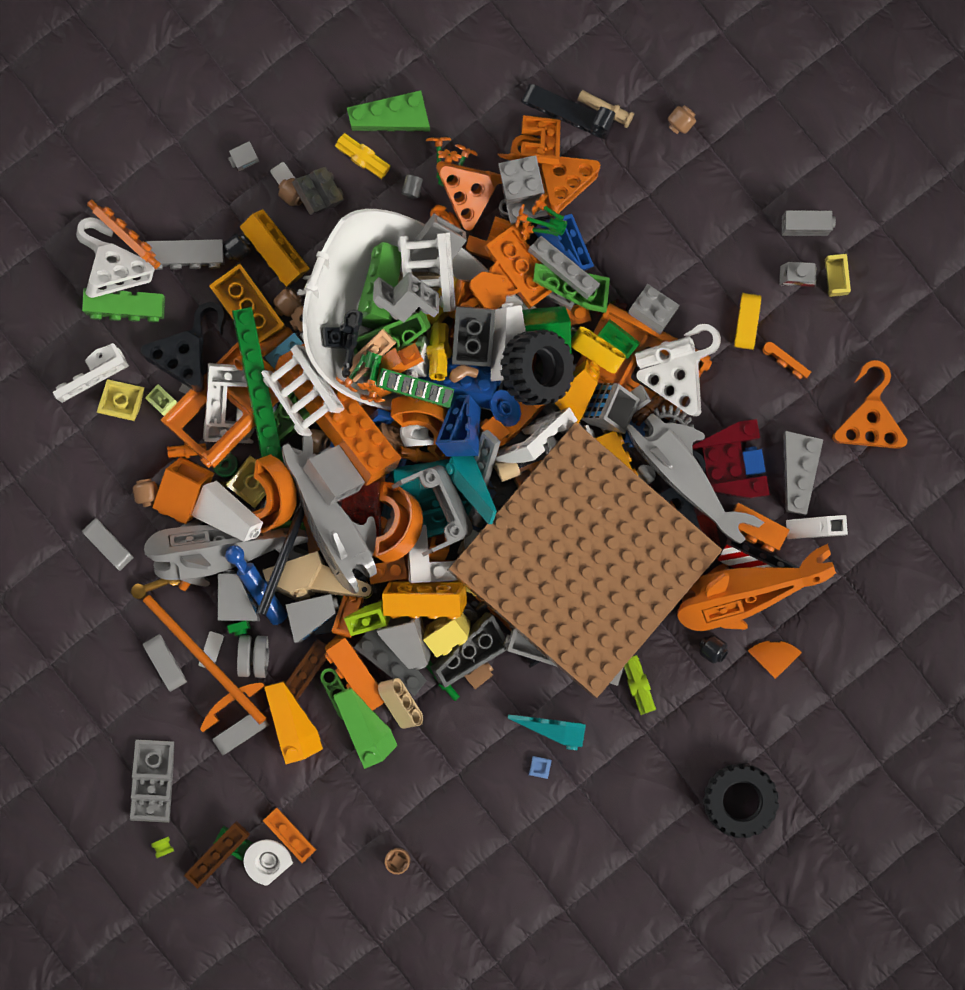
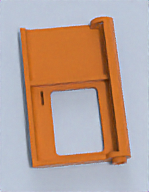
[575,303,712,422]
[161,342,288,468]

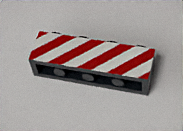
[718,538,799,568]

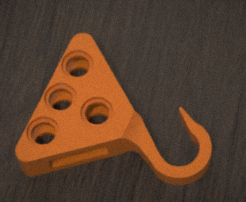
[510,134,601,216]
[436,153,521,231]
[832,360,907,449]

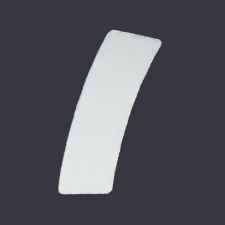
[198,631,224,668]

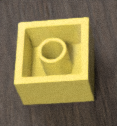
[423,613,471,658]

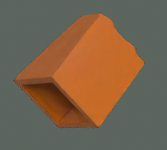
[152,457,214,524]

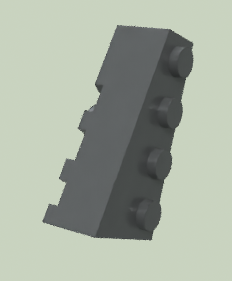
[430,611,506,688]
[354,629,427,696]

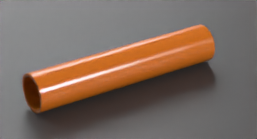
[234,327,293,371]

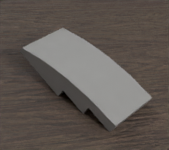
[130,740,174,822]

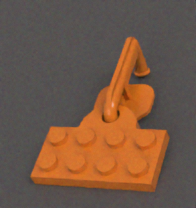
[451,225,552,319]

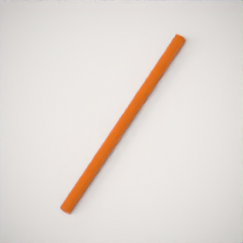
[143,595,266,725]

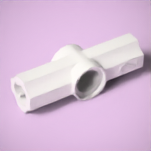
[635,336,695,369]

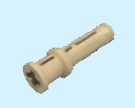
[577,90,634,128]

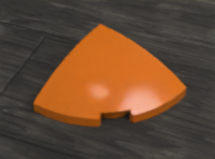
[748,641,802,679]

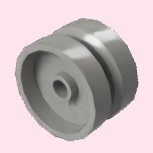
[237,635,269,678]

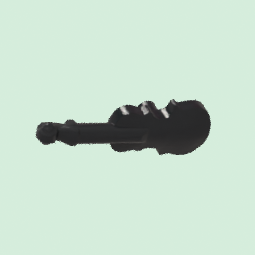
[340,310,363,378]

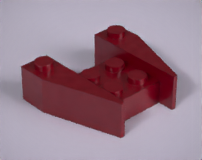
[692,419,770,499]

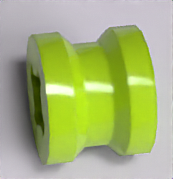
[151,836,174,858]

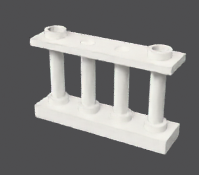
[398,233,456,313]
[261,345,345,436]

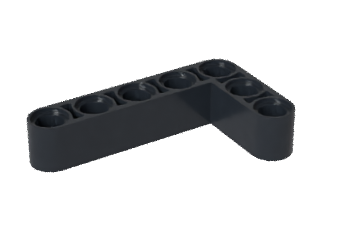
[521,84,616,139]

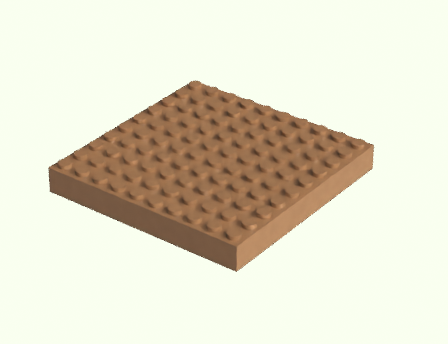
[447,422,722,698]

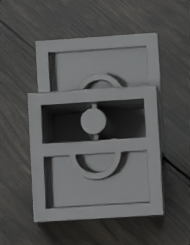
[498,155,548,225]
[373,272,439,323]
[628,284,679,334]

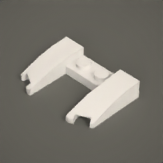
[203,363,256,444]
[496,407,577,463]
[407,525,482,583]

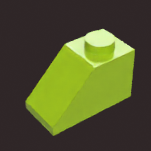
[344,601,391,636]

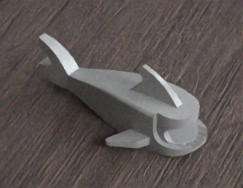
[626,413,765,544]
[282,436,377,594]
[144,519,309,587]

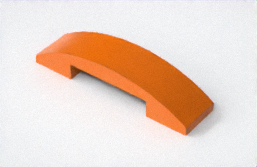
[200,683,266,732]

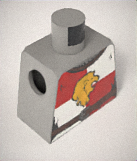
[779,262,817,287]

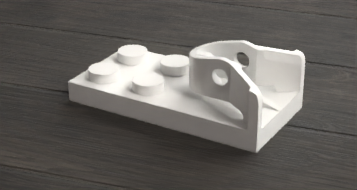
[53,343,129,403]

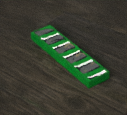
[376,368,454,408]

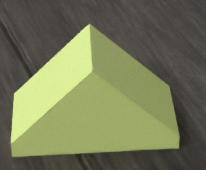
[145,384,178,416]

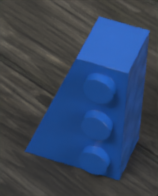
[534,214,594,271]
[435,395,481,457]

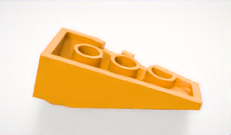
[265,681,323,764]

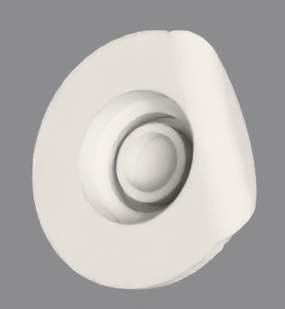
[244,839,293,886]

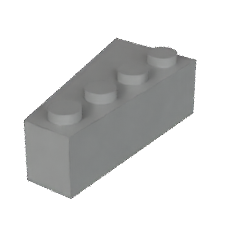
[783,431,823,516]

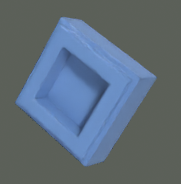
[529,756,552,779]

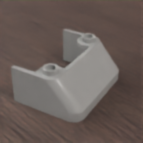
[391,465,473,557]

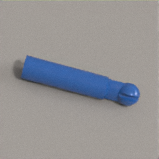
[225,545,288,625]

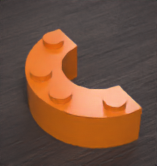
[391,395,449,460]
[480,402,547,447]
[252,454,297,533]
[375,482,423,563]

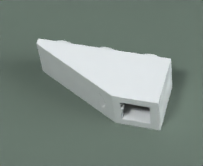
[786,515,848,539]

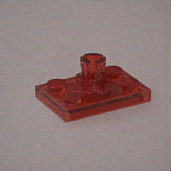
[341,480,381,537]

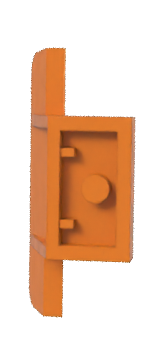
[466,216,528,261]

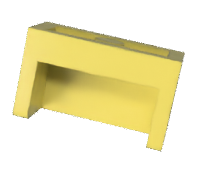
[825,254,851,297]

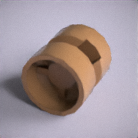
[385,848,410,875]

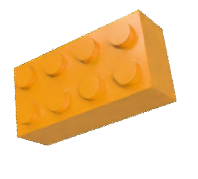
[209,264,286,343]
[382,581,467,619]

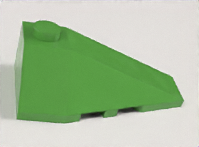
[533,263,610,313]
[333,688,398,769]

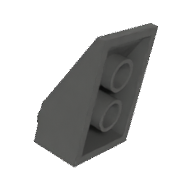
[452,306,495,367]

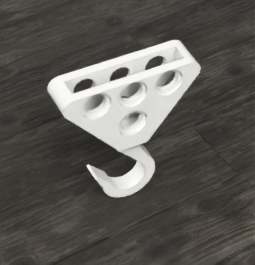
[76,218,155,298]
[637,324,721,416]

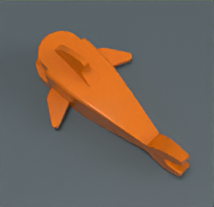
[677,544,836,631]

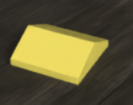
[97,379,144,421]
[226,455,266,508]

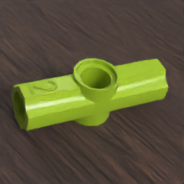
[624,655,656,715]

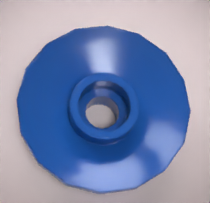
[490,390,521,427]

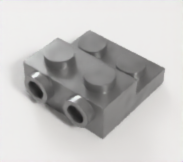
[292,167,344,215]

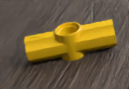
[335,133,391,180]
[426,322,452,381]

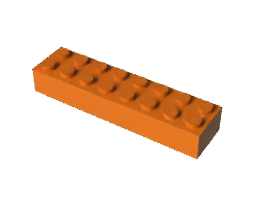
[275,344,401,486]

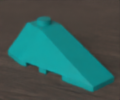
[446,456,497,525]
[508,714,586,750]

